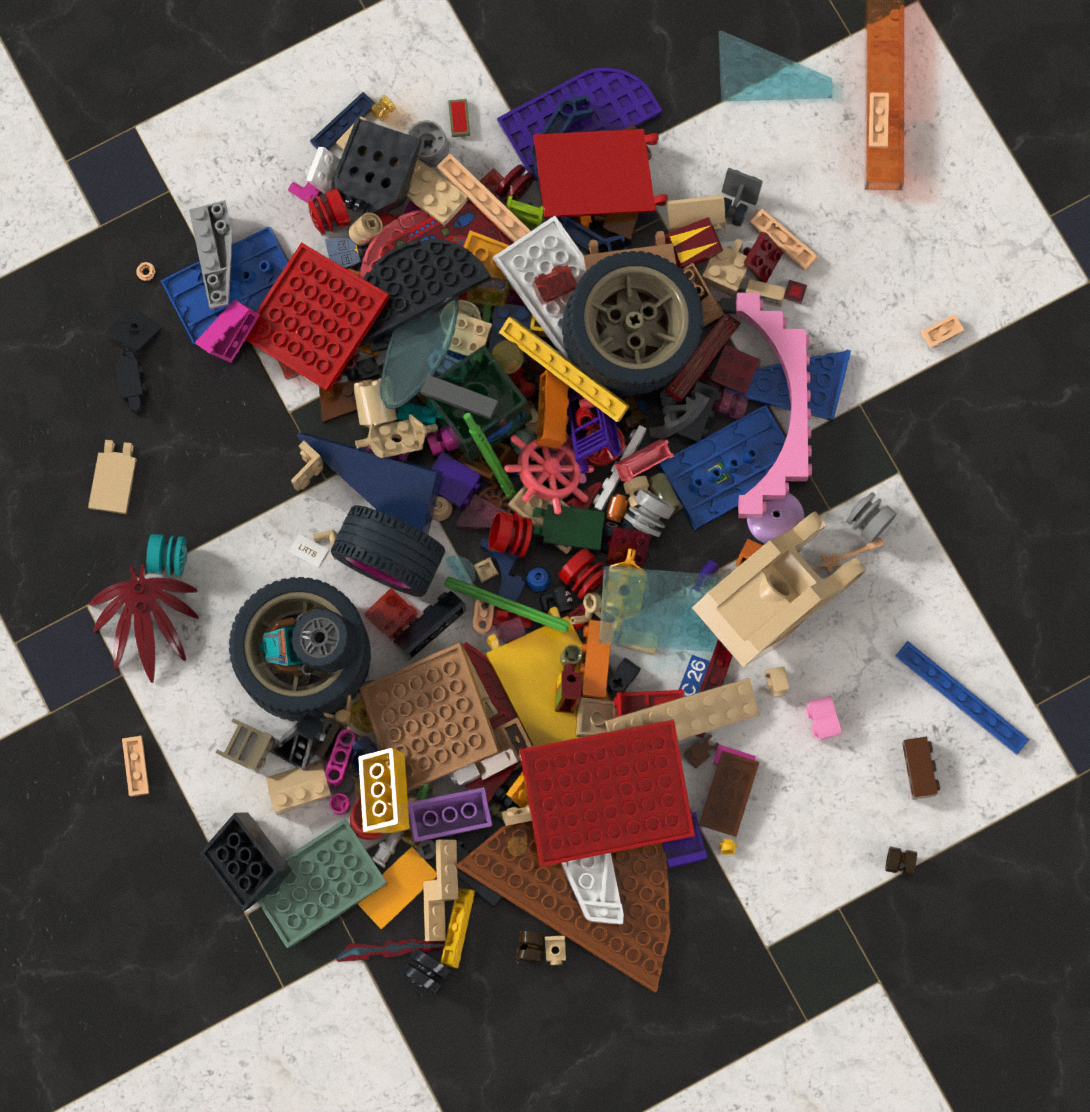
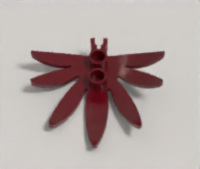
[89,565,199,683]

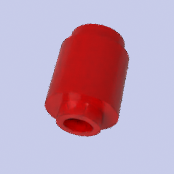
[575,407,595,430]

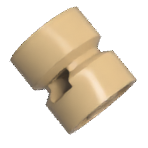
[349,213,383,245]
[623,476,652,508]

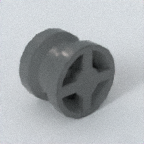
[417,840,436,860]

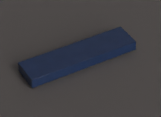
[310,92,376,150]

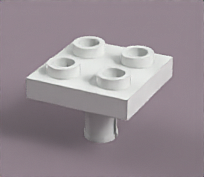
[306,147,340,194]

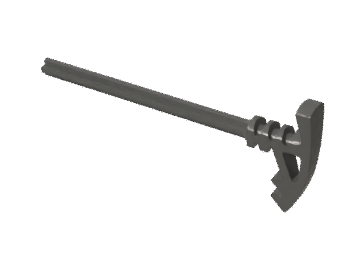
[649,381,709,439]

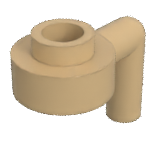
[313,530,337,560]
[570,593,602,624]

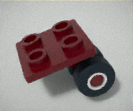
[600,520,651,568]

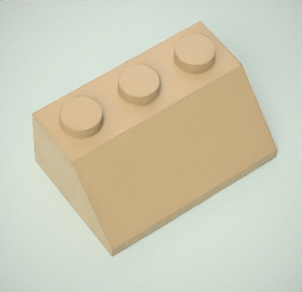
[667,195,726,233]
[266,760,333,815]

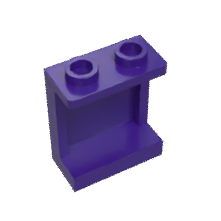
[432,452,482,511]
[663,810,708,869]

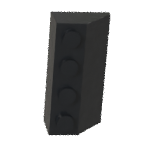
[393,591,467,661]

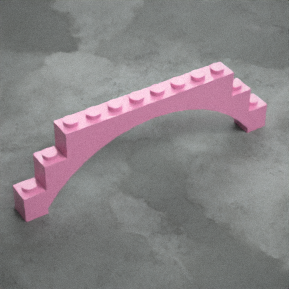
[736,293,812,518]

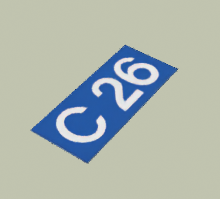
[679,655,710,697]

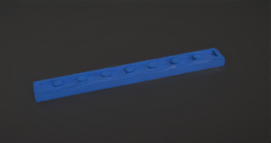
[895,641,1030,755]

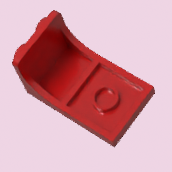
[614,690,685,718]

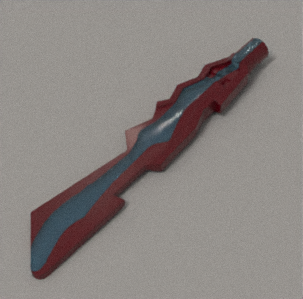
[336,938,444,962]

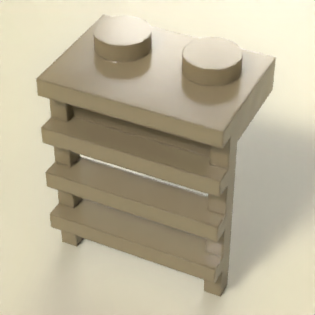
[216,718,275,774]

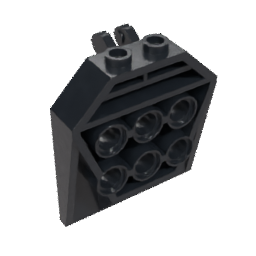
[333,117,422,217]

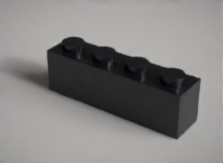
[435,837,503,908]

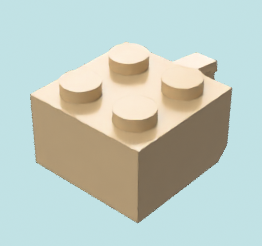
[702,238,749,298]

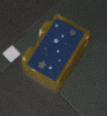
[467,277,510,307]

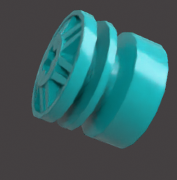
[146,534,187,576]

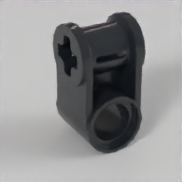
[609,657,641,696]

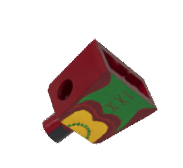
[555,664,581,713]

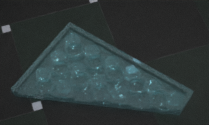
[718,31,833,101]

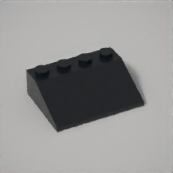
[200,812,292,911]

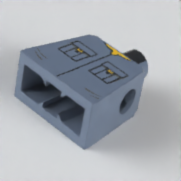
[325,238,369,271]

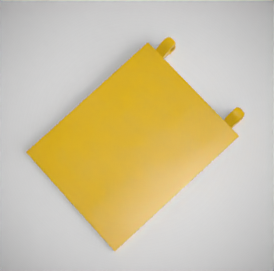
[486,607,618,746]

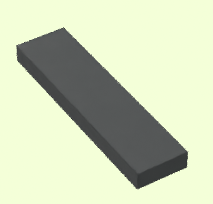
[420,375,499,420]

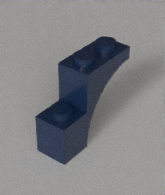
[480,538,526,602]

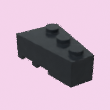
[271,714,324,771]

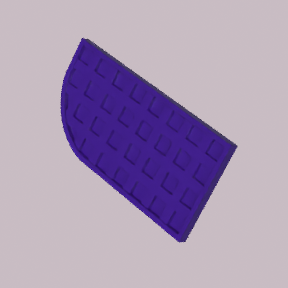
[497,67,662,182]

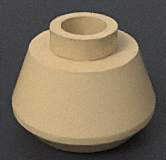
[432,495,452,521]

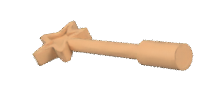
[819,538,884,574]

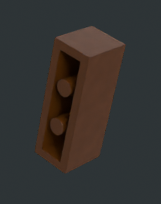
[902,736,940,800]

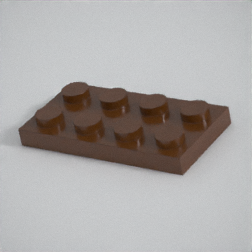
[699,750,759,837]

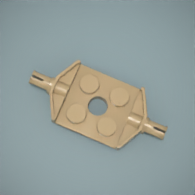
[355,414,438,458]

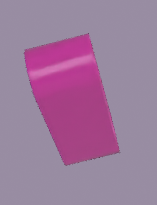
[325,729,356,787]

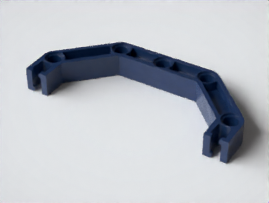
[531,95,627,255]

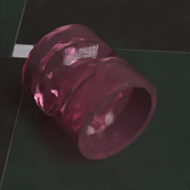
[713,388,748,420]

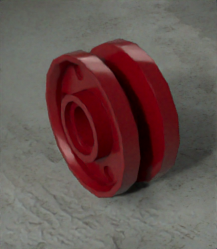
[496,164,535,203]

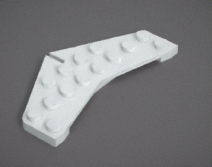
[561,853,624,925]

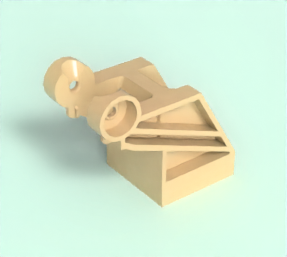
[692,511,867,667]

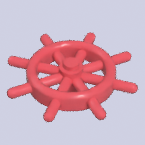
[504,435,594,515]

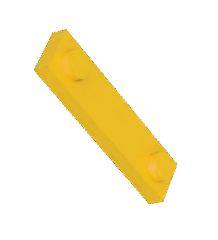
[441,888,475,968]

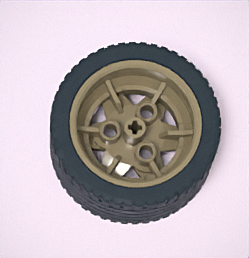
[562,251,704,396]
[229,577,371,722]

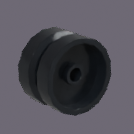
[400,948,452,995]

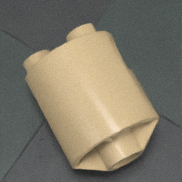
[354,377,397,429]

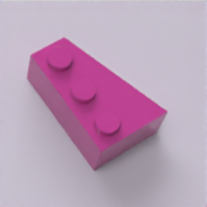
[195,299,260,363]

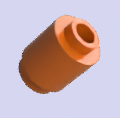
[606,494,629,523]

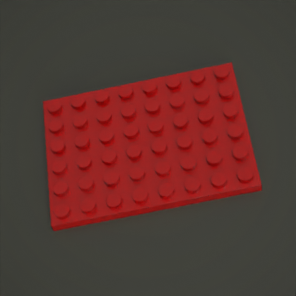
[519,719,695,867]

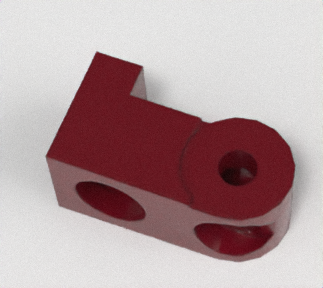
[501,362,535,398]

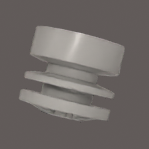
[407,120,449,168]
[624,489,675,537]
[846,492,897,543]

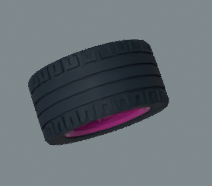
[331,505,445,597]

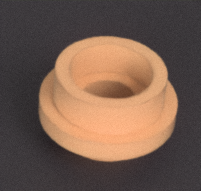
[137,262,156,281]

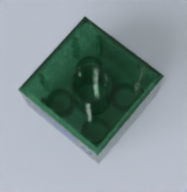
[424,345,533,462]

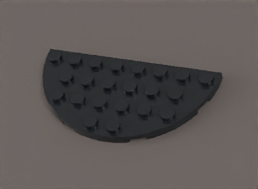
[358,239,492,348]

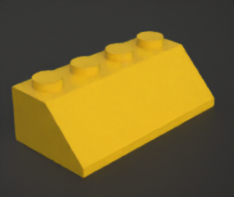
[359,748,410,833]

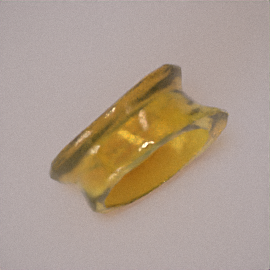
[492,340,523,374]

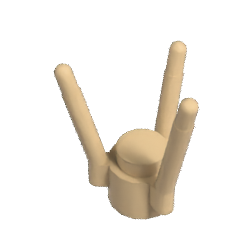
[323,695,351,730]

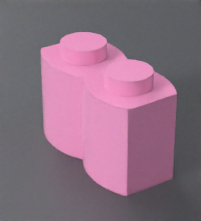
[805,696,842,741]

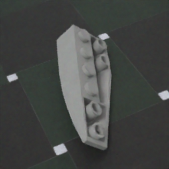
[189,200,233,310]

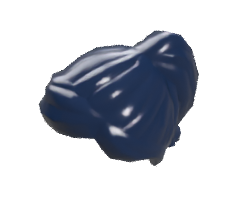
[351,736,380,773]

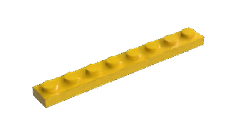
[499,317,629,422]

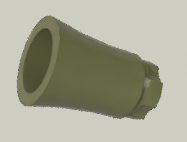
[648,473,683,515]

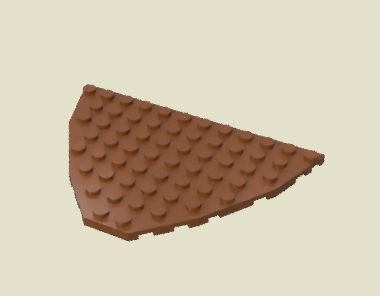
[456,821,670,993]

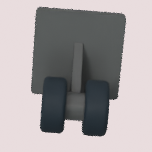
[722,168,763,227]

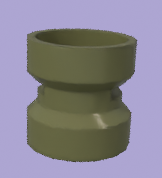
[560,644,582,666]

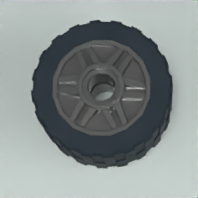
[292,609,358,673]

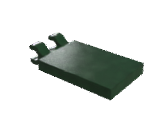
[532,504,605,551]

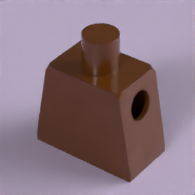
[594,213,639,245]

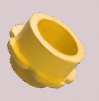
[718,839,738,855]

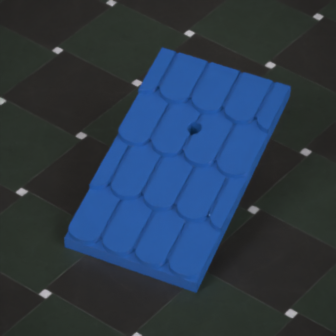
[161,226,289,345]
[657,405,786,530]

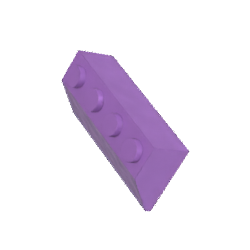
[408,787,492,843]

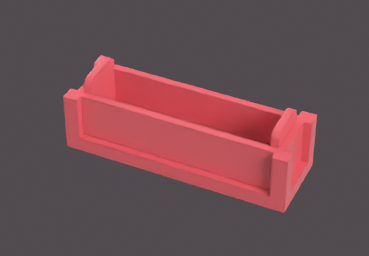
[614,439,674,482]

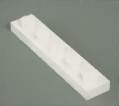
[593,425,646,512]

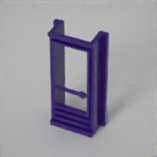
[567,391,622,474]

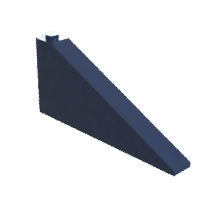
[297,433,443,534]

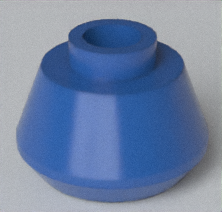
[525,566,552,592]

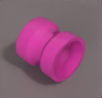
[330,793,351,815]

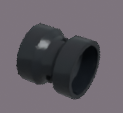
[492,783,514,810]

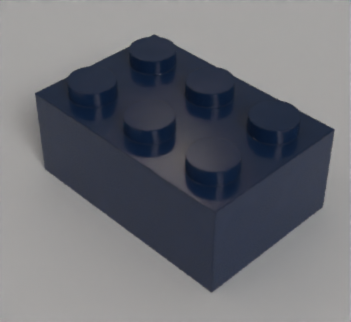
[488,303,532,367]

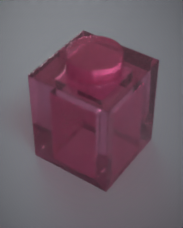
[496,615,526,643]

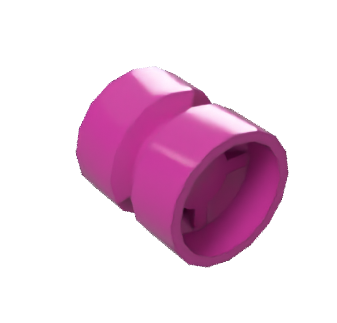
[426,425,459,457]

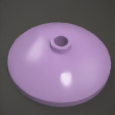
[747,493,804,544]

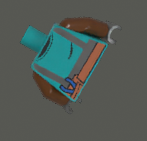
[259,614,314,675]

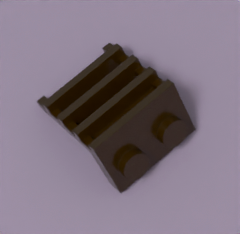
[315,720,377,779]

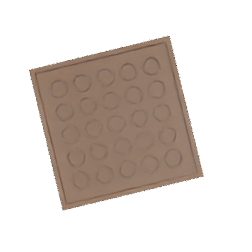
[359,642,500,793]

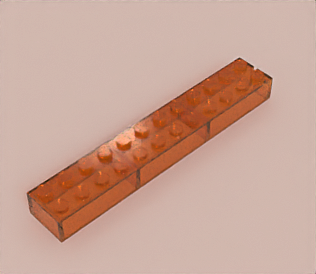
[864,0,904,190]

